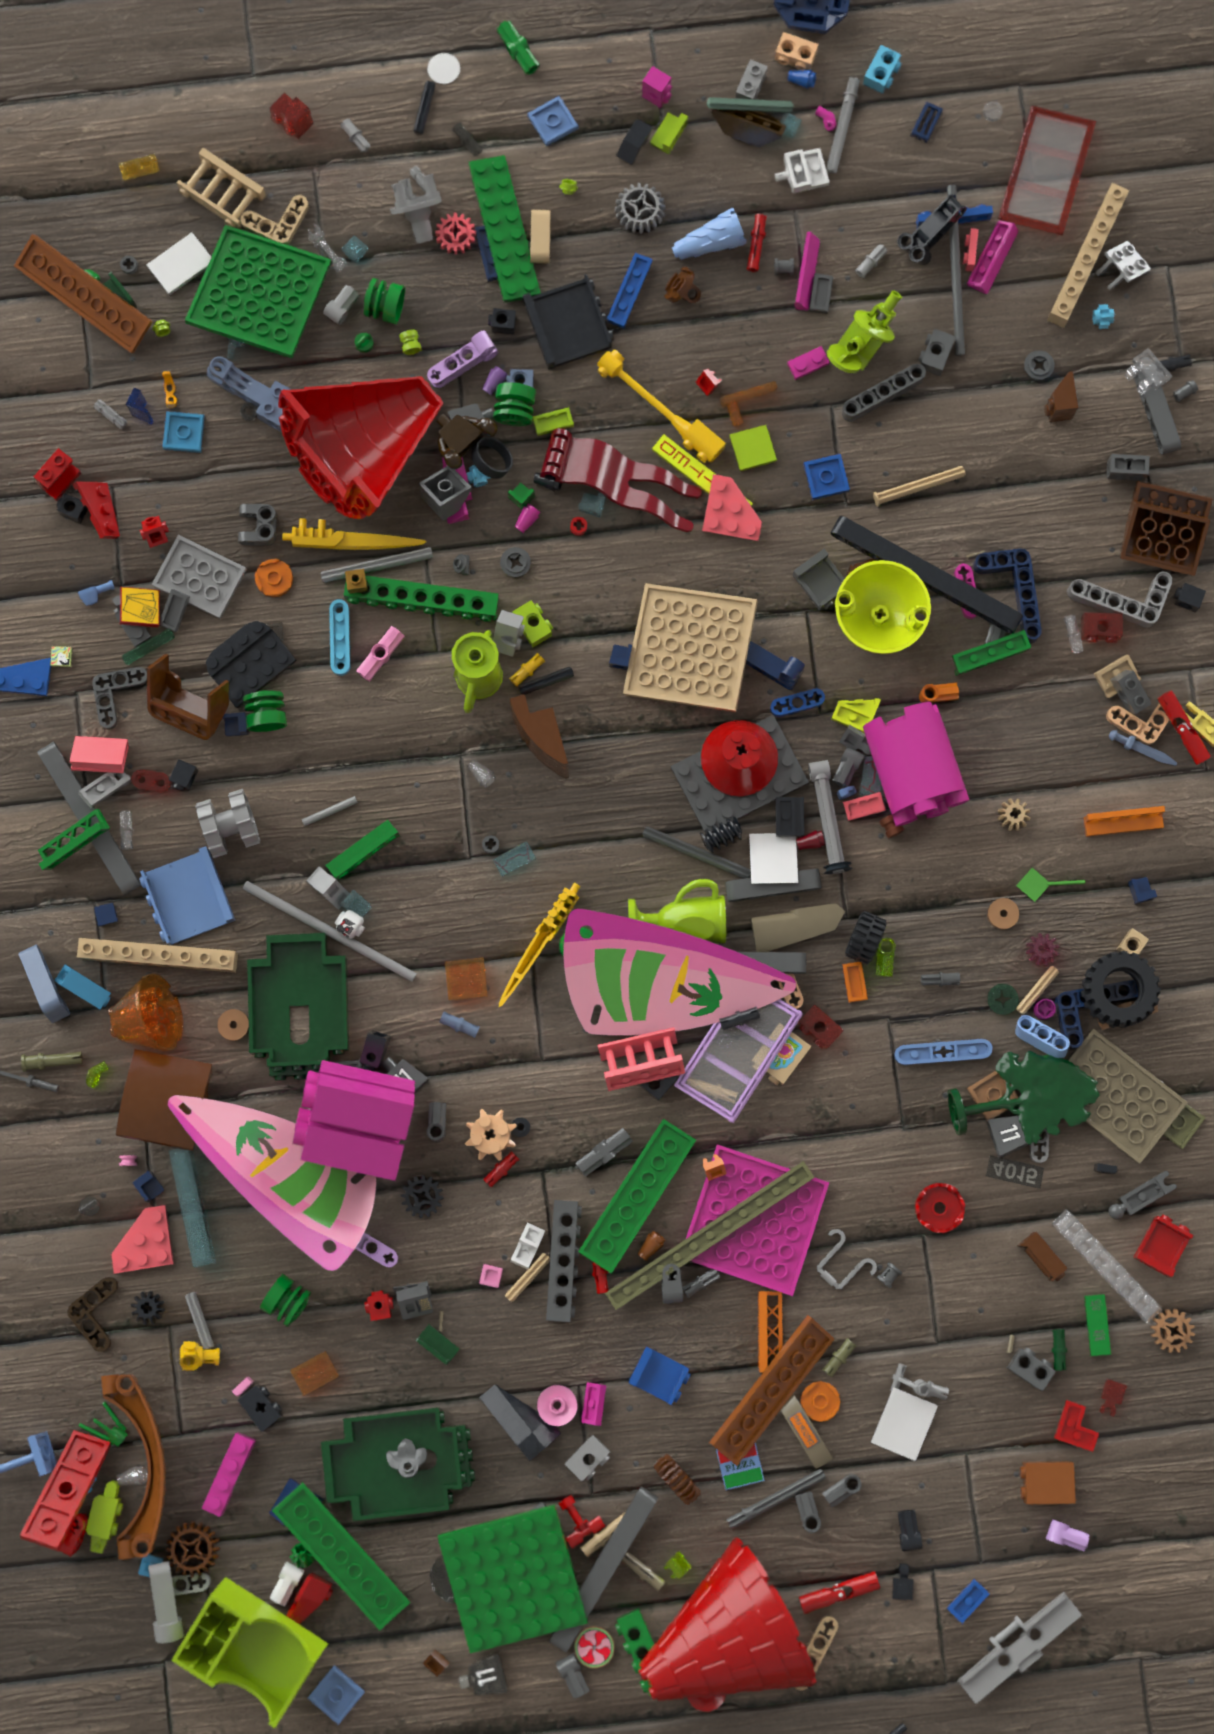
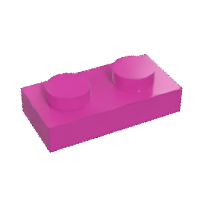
[787,346,830,380]
[581,1382,606,1426]

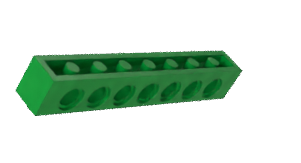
[343,576,499,622]

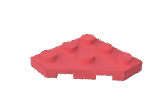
[702,474,762,541]
[111,1205,174,1274]

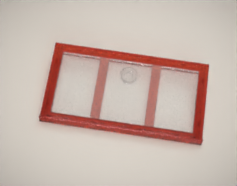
[998,106,1097,236]

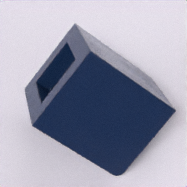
[609,644,632,671]
[223,712,249,737]
[1128,877,1157,904]
[132,1171,164,1202]

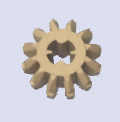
[998,798,1031,831]

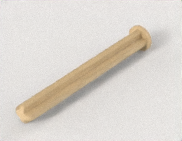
[873,466,965,507]

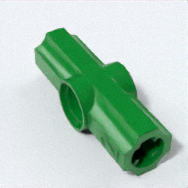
[497,21,540,75]

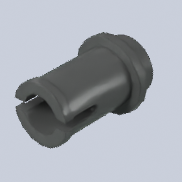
[1173,380,1198,402]

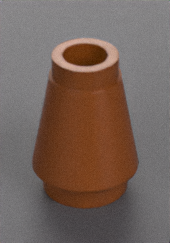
[638,1230,666,1261]

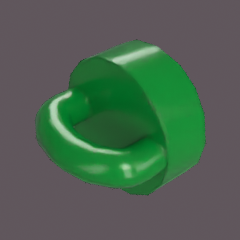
[354,333,374,353]

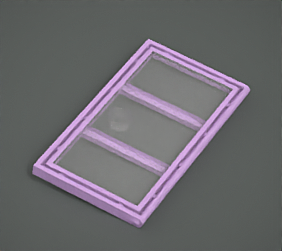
[674,999,803,1123]

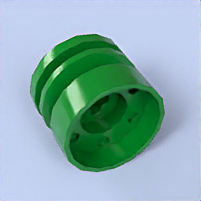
[364,278,406,324]
[493,382,536,426]
[243,690,287,732]
[260,1274,311,1327]

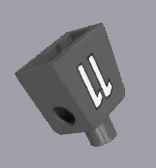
[381,1057,429,1094]
[987,1116,1028,1159]

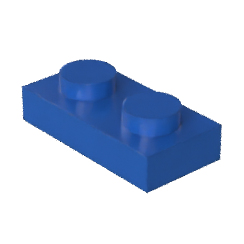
[947,1579,989,1623]

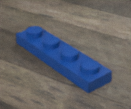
[916,204,993,228]
[607,253,653,328]

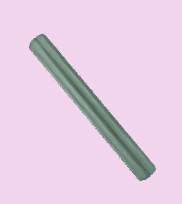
[707,97,793,113]

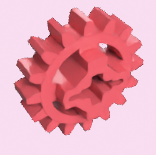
[435,213,476,255]

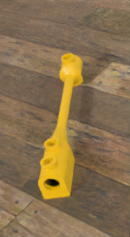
[597,350,726,463]

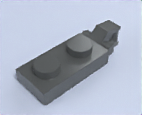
[112,595,152,648]

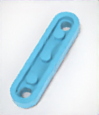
[329,599,350,676]

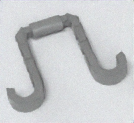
[817,1229,877,1289]

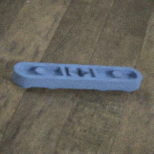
[894,1039,992,1065]

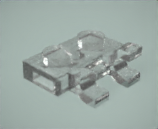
[1125,348,1172,395]

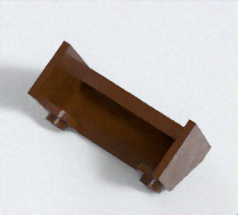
[147,654,229,740]

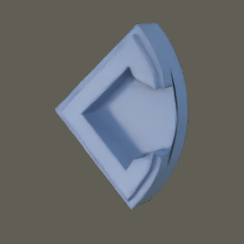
[837,786,857,800]

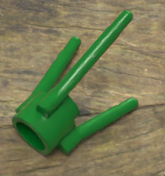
[78,1402,128,1447]

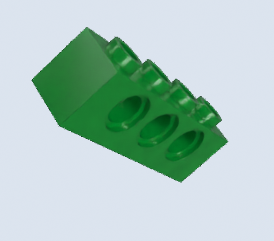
[615,1608,654,1697]

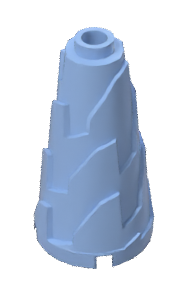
[672,208,747,260]

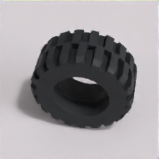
[1081,951,1161,1028]

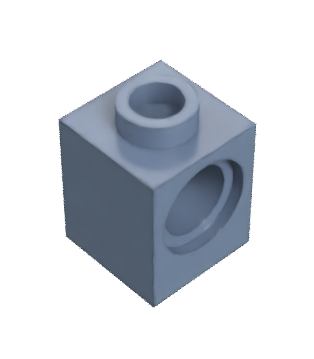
[506,369,534,387]

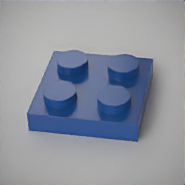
[803,454,850,500]

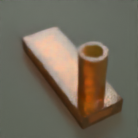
[720,381,778,427]

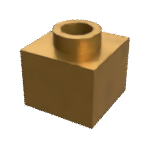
[345,569,368,594]

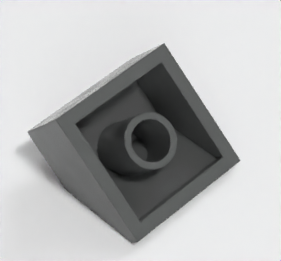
[419,466,472,521]

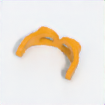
[162,371,177,409]

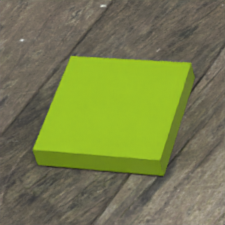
[729,425,777,472]

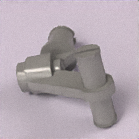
[890,1363,949,1400]

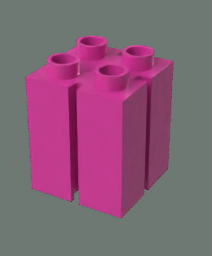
[292,1060,415,1181]

